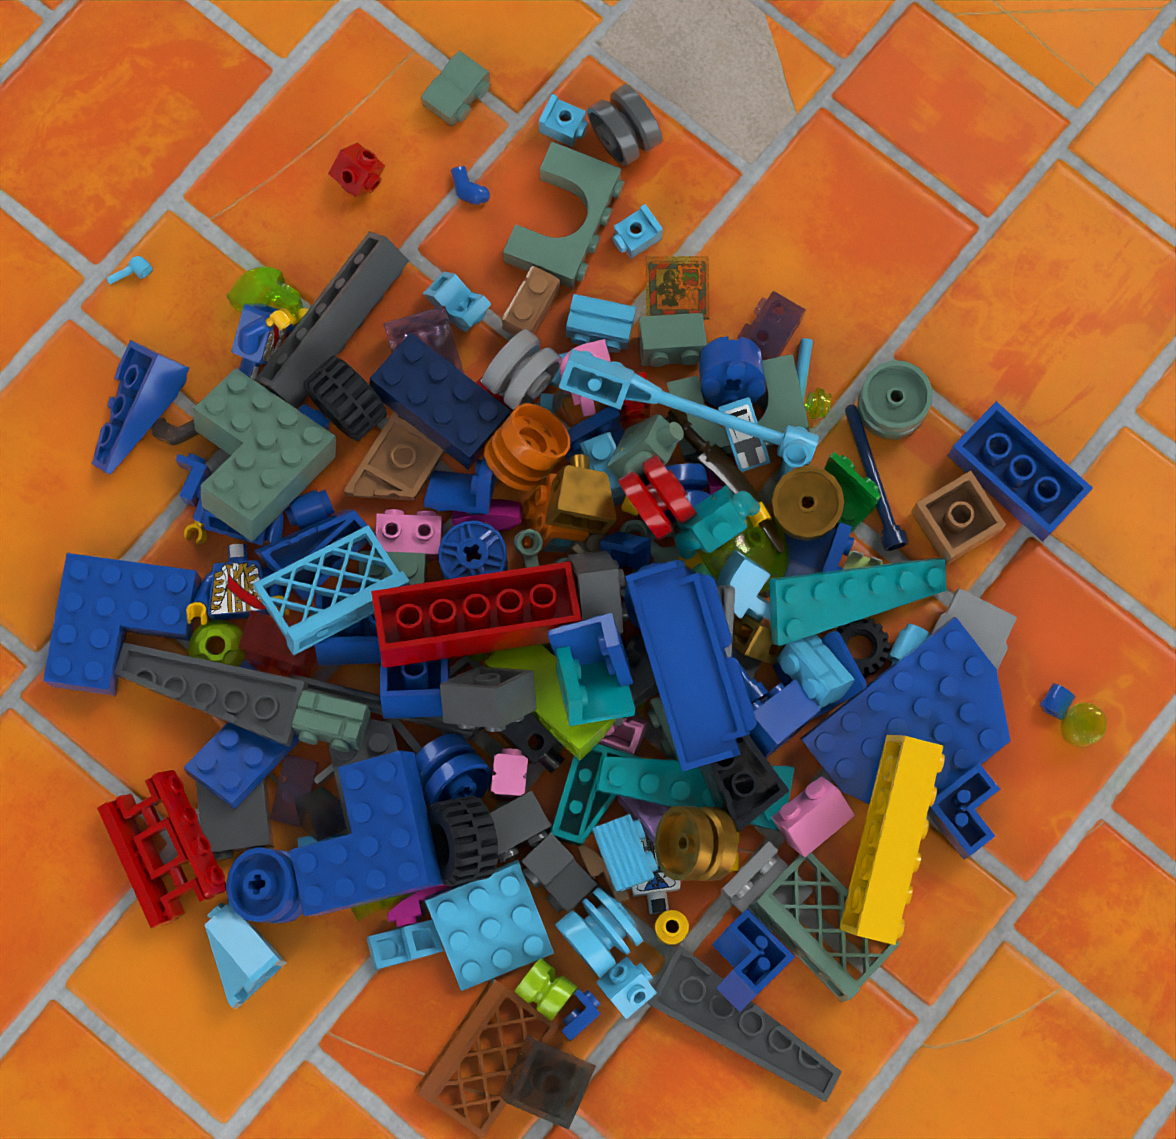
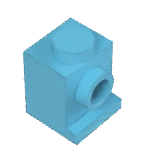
[539,94,589,147]
[612,204,663,259]

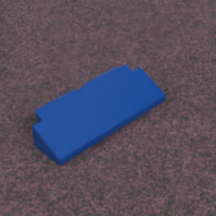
[625,560,757,772]

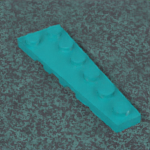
[769,558,946,646]
[594,757,795,832]

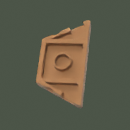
[344,412,445,501]

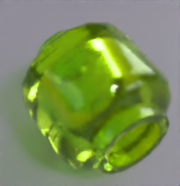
[1060,702,1107,748]

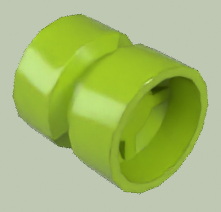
[514,958,577,1021]

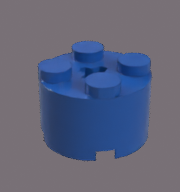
[699,336,766,407]

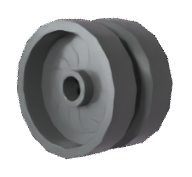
[587,84,663,167]

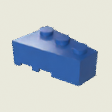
[254,509,376,601]

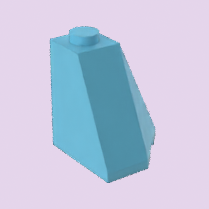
[205,902,287,1009]

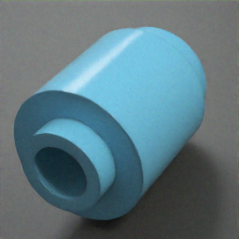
[888,623,931,666]

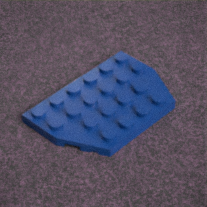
[800,617,1011,804]

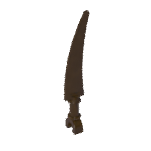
[664,408,785,553]

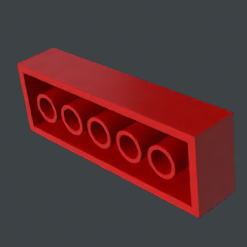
[371,561,582,668]

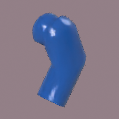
[451,166,490,205]

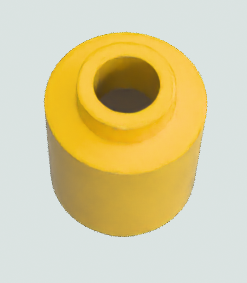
[654,910,689,946]

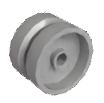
[482,329,562,411]

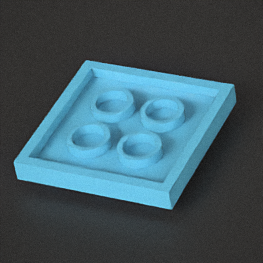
[424,860,554,991]

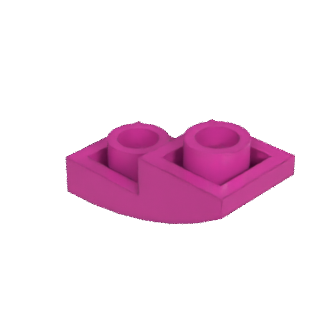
[451,499,523,531]
[387,884,451,927]

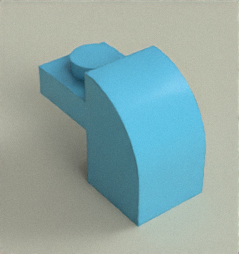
[422,271,491,332]
[718,550,771,622]

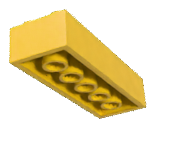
[839,735,945,945]

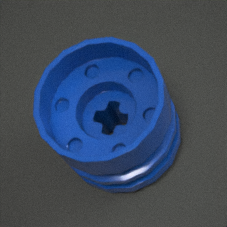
[438,521,508,580]

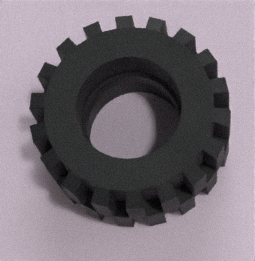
[303,356,387,441]
[427,795,498,886]

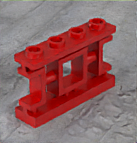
[97,770,227,928]

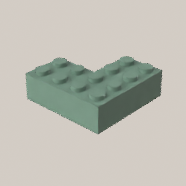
[193,368,336,542]

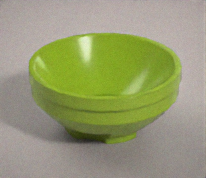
[189,620,248,667]

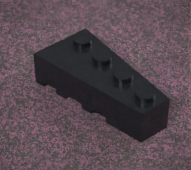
[699,735,790,832]

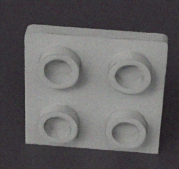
[720,841,813,934]

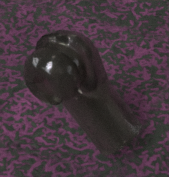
[151,417,199,445]

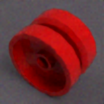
[618,454,697,540]

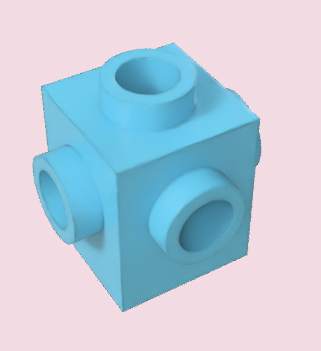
[596,956,657,1019]

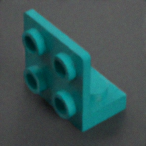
[556,646,635,726]

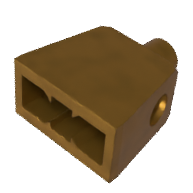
[545,454,616,535]
[732,613,787,665]

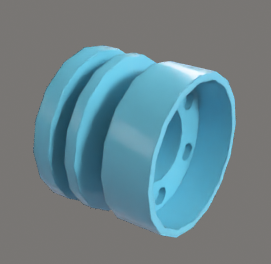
[555,887,643,978]

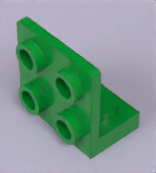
[805,452,881,535]

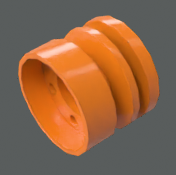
[484,403,570,491]

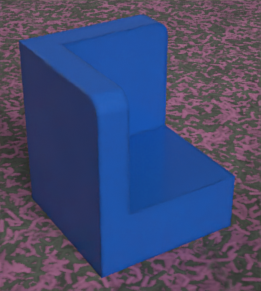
[600,531,651,569]

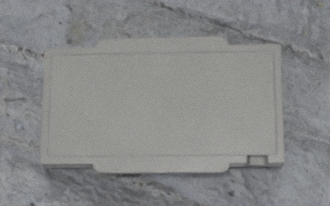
[931,588,1017,670]

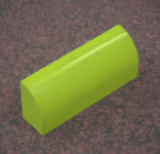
[485,644,615,761]

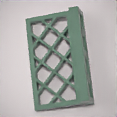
[749,853,900,1002]

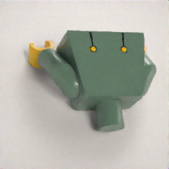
[607,414,684,516]

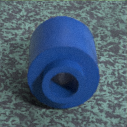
[285,489,335,530]

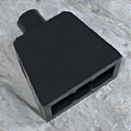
[496,713,565,773]

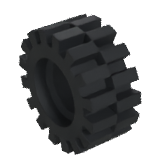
[836,618,890,678]

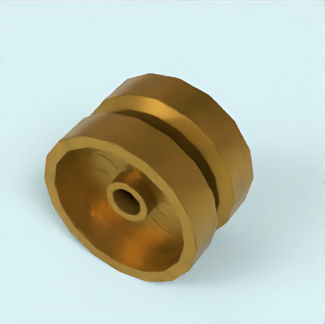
[771,466,844,541]
[655,806,738,881]

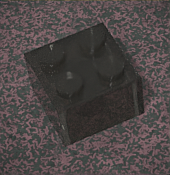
[500,1034,596,1130]

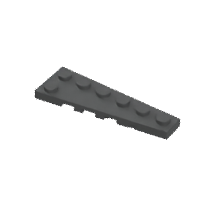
[114,643,309,747]
[647,945,841,1102]

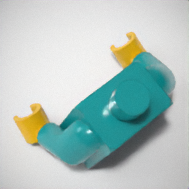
[675,485,771,569]

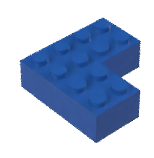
[43,553,202,696]
[315,587,450,719]
[290,750,443,916]

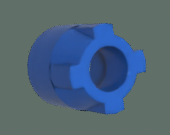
[1040,683,1075,720]

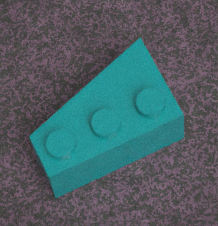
[551,744,643,846]

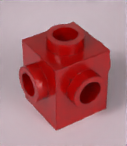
[328,142,385,197]

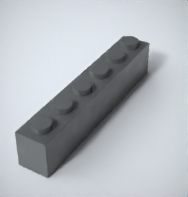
[255,231,409,408]

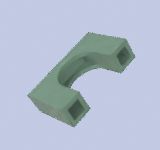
[503,142,625,289]
[667,354,810,464]

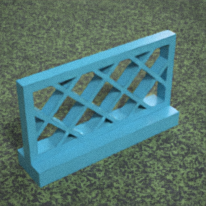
[253,525,410,655]

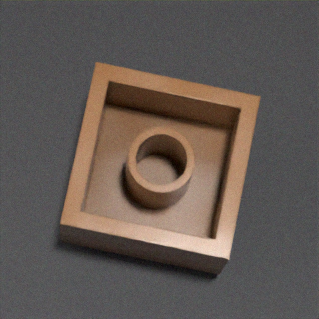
[911,471,1006,565]

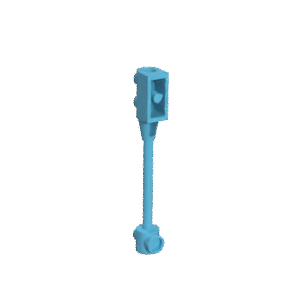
[558,349,819,467]

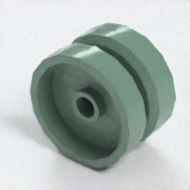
[857,360,933,440]

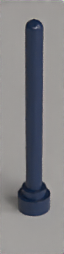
[845,404,909,551]

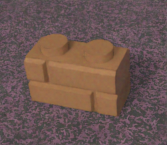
[502,266,560,336]

